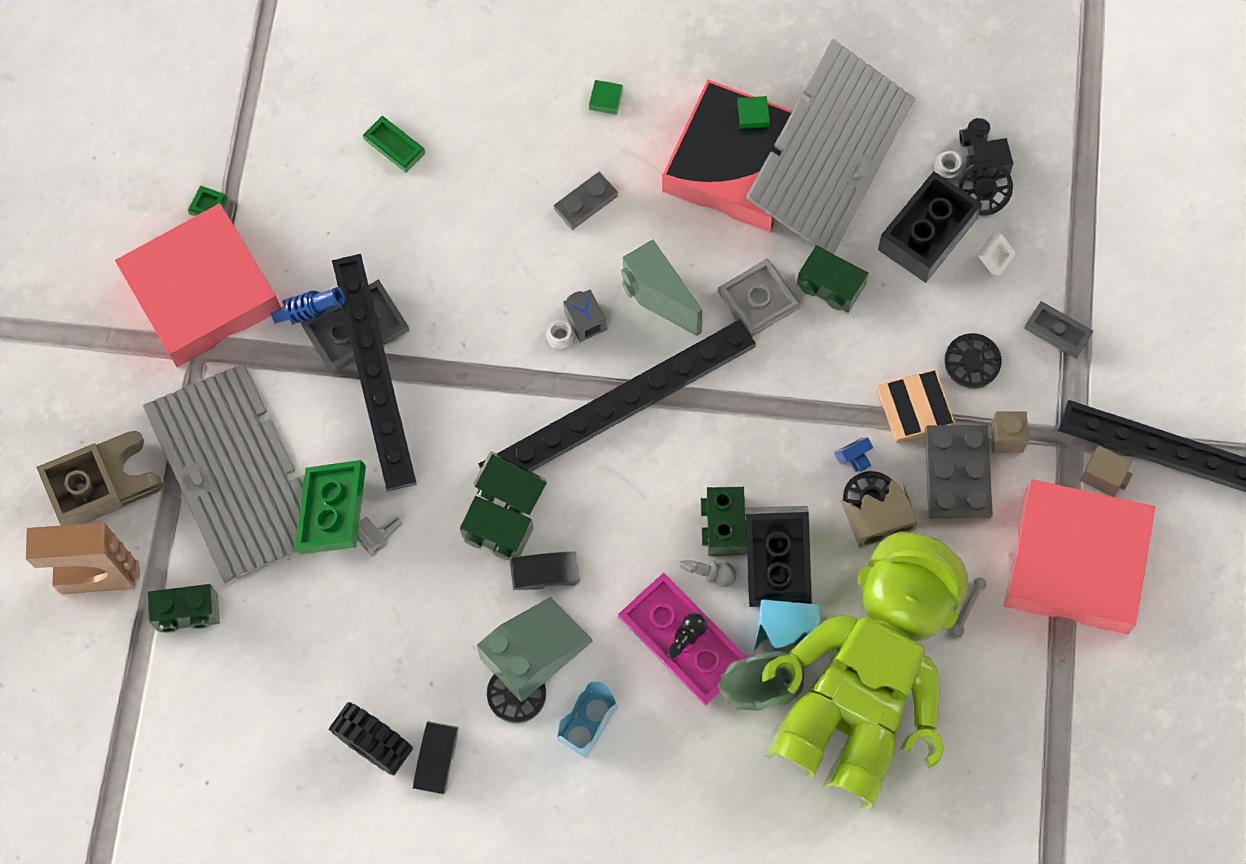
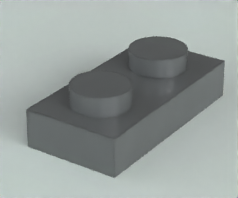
[554,171,618,230]
[1024,301,1094,359]

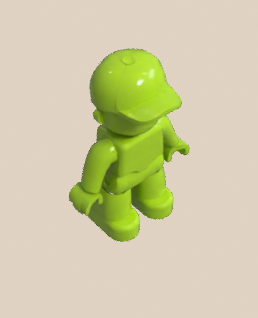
[762,531,968,810]

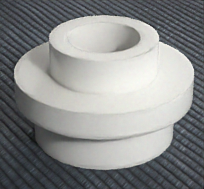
[934,151,964,180]
[545,320,575,349]

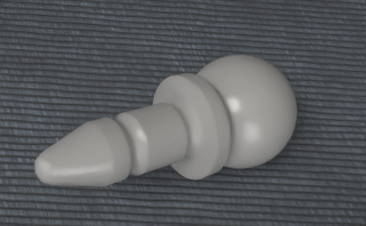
[679,560,736,587]

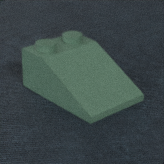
[621,240,702,336]
[477,597,593,703]

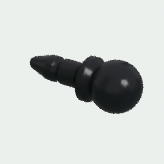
[667,613,707,660]

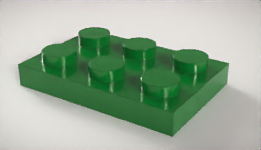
[294,460,366,555]

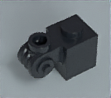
[959,118,1014,179]

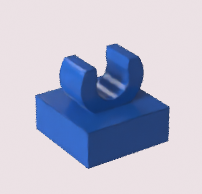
[834,437,874,472]

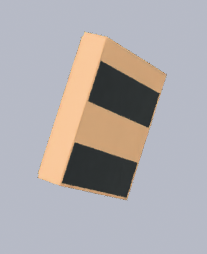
[877,369,955,443]

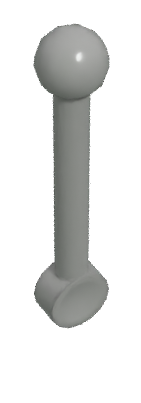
[951,578,986,637]

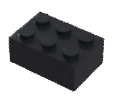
[878,171,982,283]

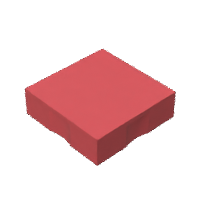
[115,203,281,367]
[1004,479,1156,634]

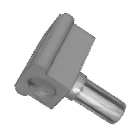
[357,516,402,557]

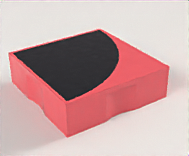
[662,79,793,232]

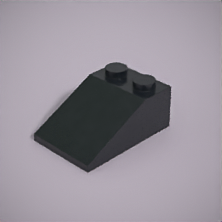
[745,506,812,607]

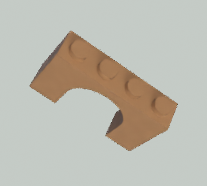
[26,523,140,594]

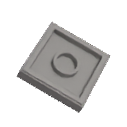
[718,258,801,337]

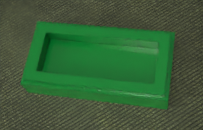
[363,115,425,173]

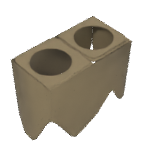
[841,480,918,548]

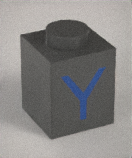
[563,289,607,343]

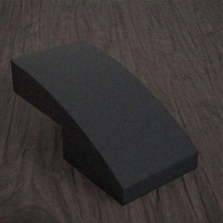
[510,551,580,590]
[413,721,459,794]

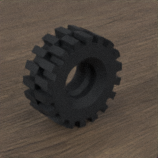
[329,702,413,776]

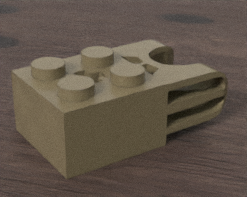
[36,431,163,525]

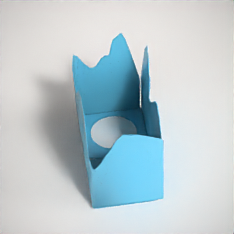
[754,600,822,651]
[557,681,618,758]

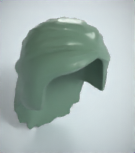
[718,651,804,711]

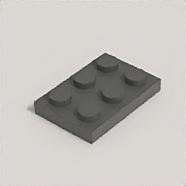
[301,279,409,375]
[925,425,993,519]

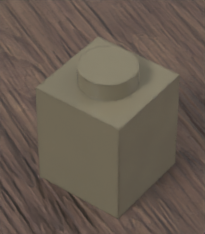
[991,411,1029,453]
[1080,445,1133,497]

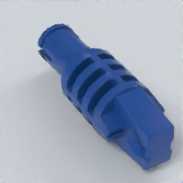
[270,287,345,325]

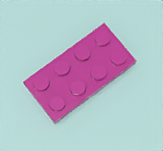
[618,572,748,707]

